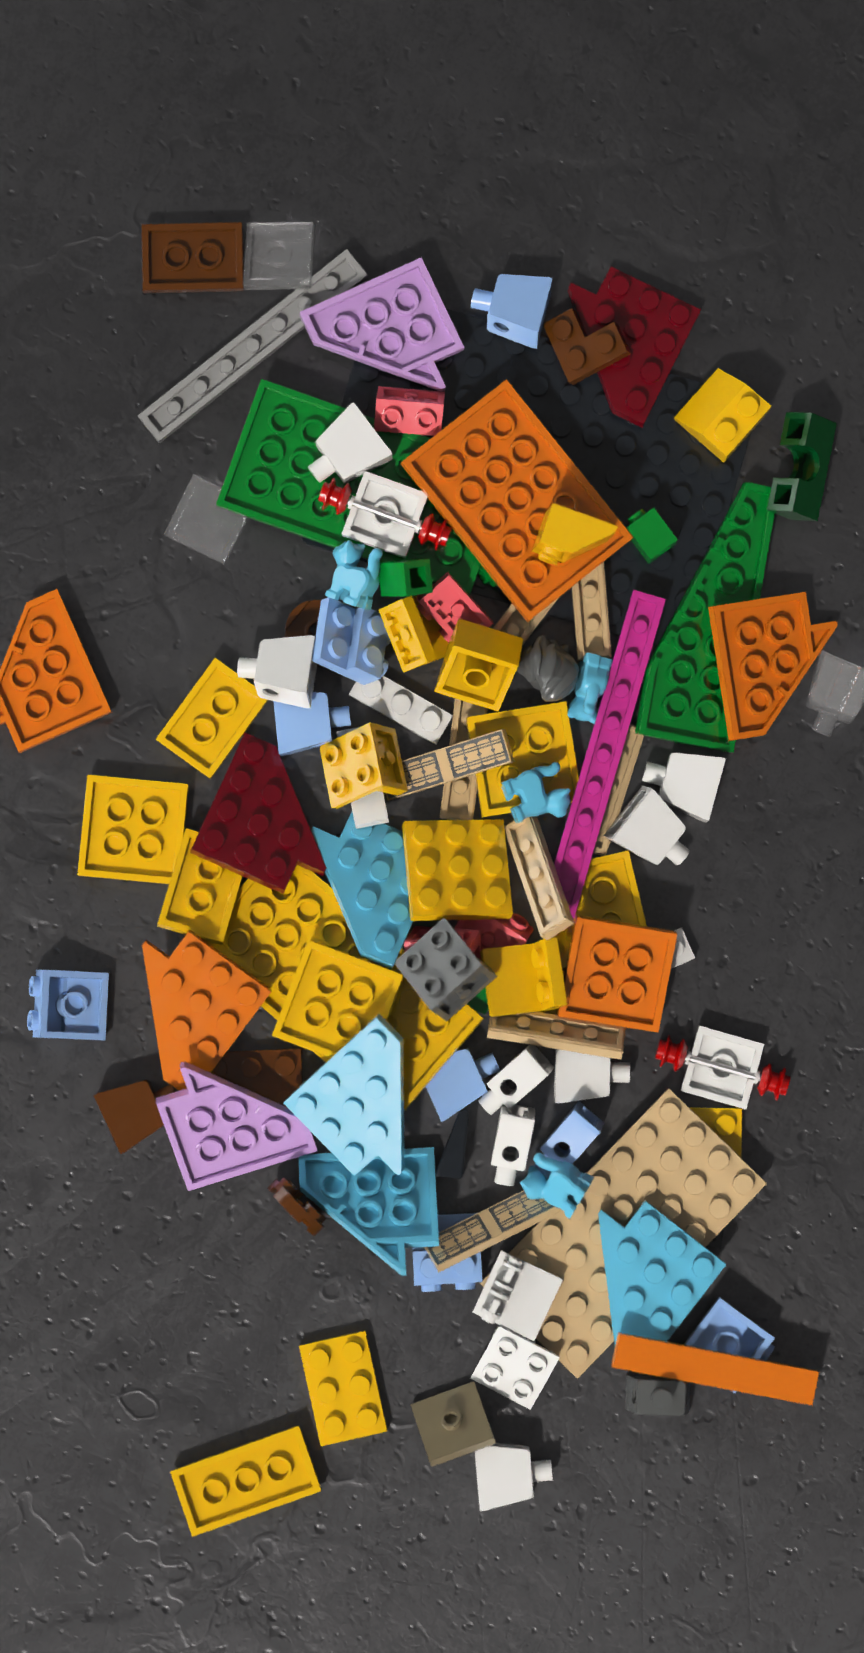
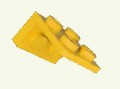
[379,596,448,673]
[320,722,408,809]
[480,937,567,1017]

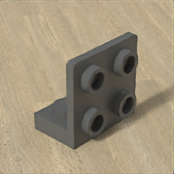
[395,919,497,1022]

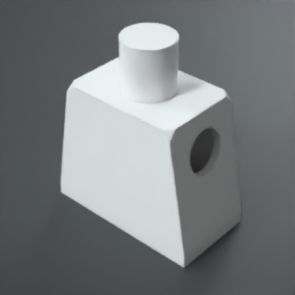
[308,402,393,484]
[237,635,317,708]
[642,753,726,823]
[603,785,690,865]
[478,1045,555,1115]
[554,1049,630,1103]
[491,1104,535,1186]
[475,1443,553,1511]

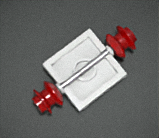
[318,471,452,559]
[654,1026,791,1109]

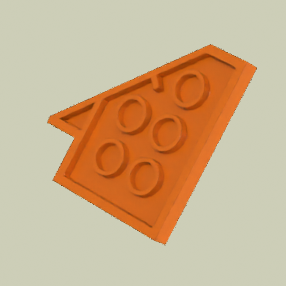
[0,589,112,753]
[708,592,838,741]
[142,929,272,1091]

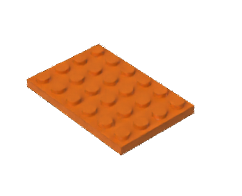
[401,379,634,622]

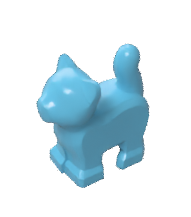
[325,540,383,610]
[567,653,613,724]
[501,762,571,823]
[520,1152,594,1219]

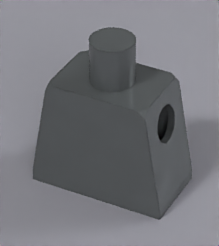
[625,1375,691,1416]

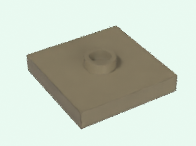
[410,1381,496,1467]

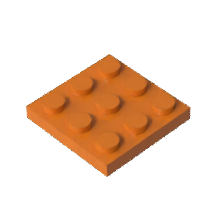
[557,915,677,1033]

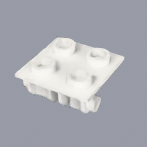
[473,1250,563,1341]
[470,1325,560,1410]

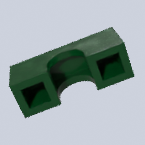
[767,412,837,521]

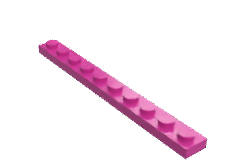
[554,590,666,920]

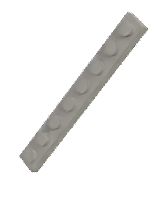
[138,249,368,444]

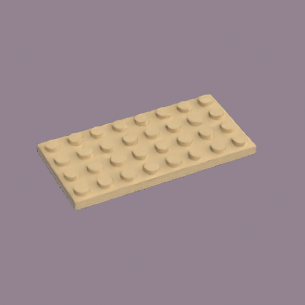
[480,1088,767,1379]

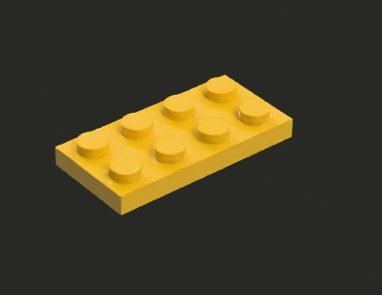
[170,1425,322,1537]

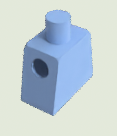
[471,274,553,349]
[273,692,351,757]
[426,1048,500,1122]
[533,1101,604,1179]

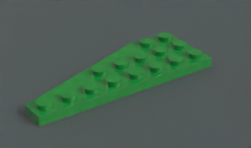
[635,482,775,753]

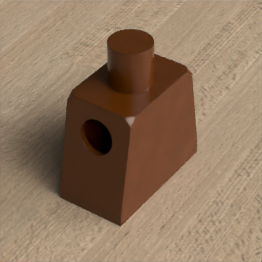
[93,1080,176,1154]

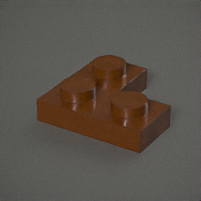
[543,308,631,385]

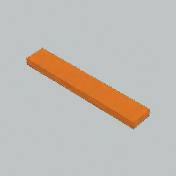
[611,1332,819,1405]

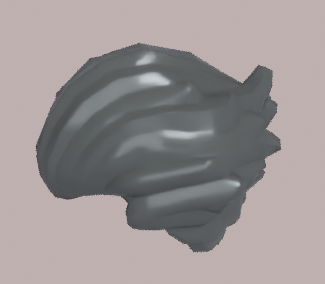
[516,635,580,702]

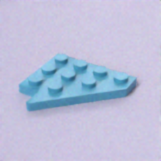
[311,812,413,970]
[284,1014,405,1176]
[298,1147,439,1275]
[598,1200,727,1345]

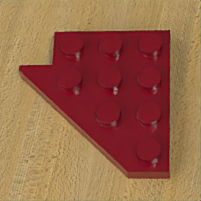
[568,267,701,428]
[190,733,326,894]

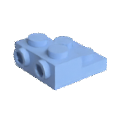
[312,597,391,685]
[27,970,109,1041]
[412,1212,482,1292]
[684,1297,775,1394]

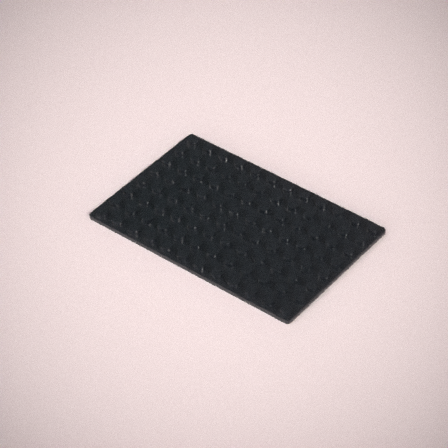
[302,309,751,647]

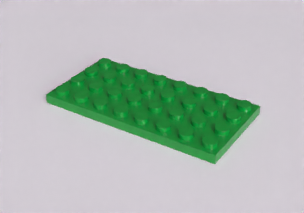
[216,379,481,595]

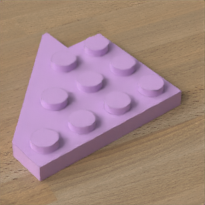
[299,257,464,392]
[156,1061,317,1191]

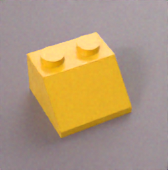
[674,368,771,463]
[532,503,618,565]
[434,618,523,711]

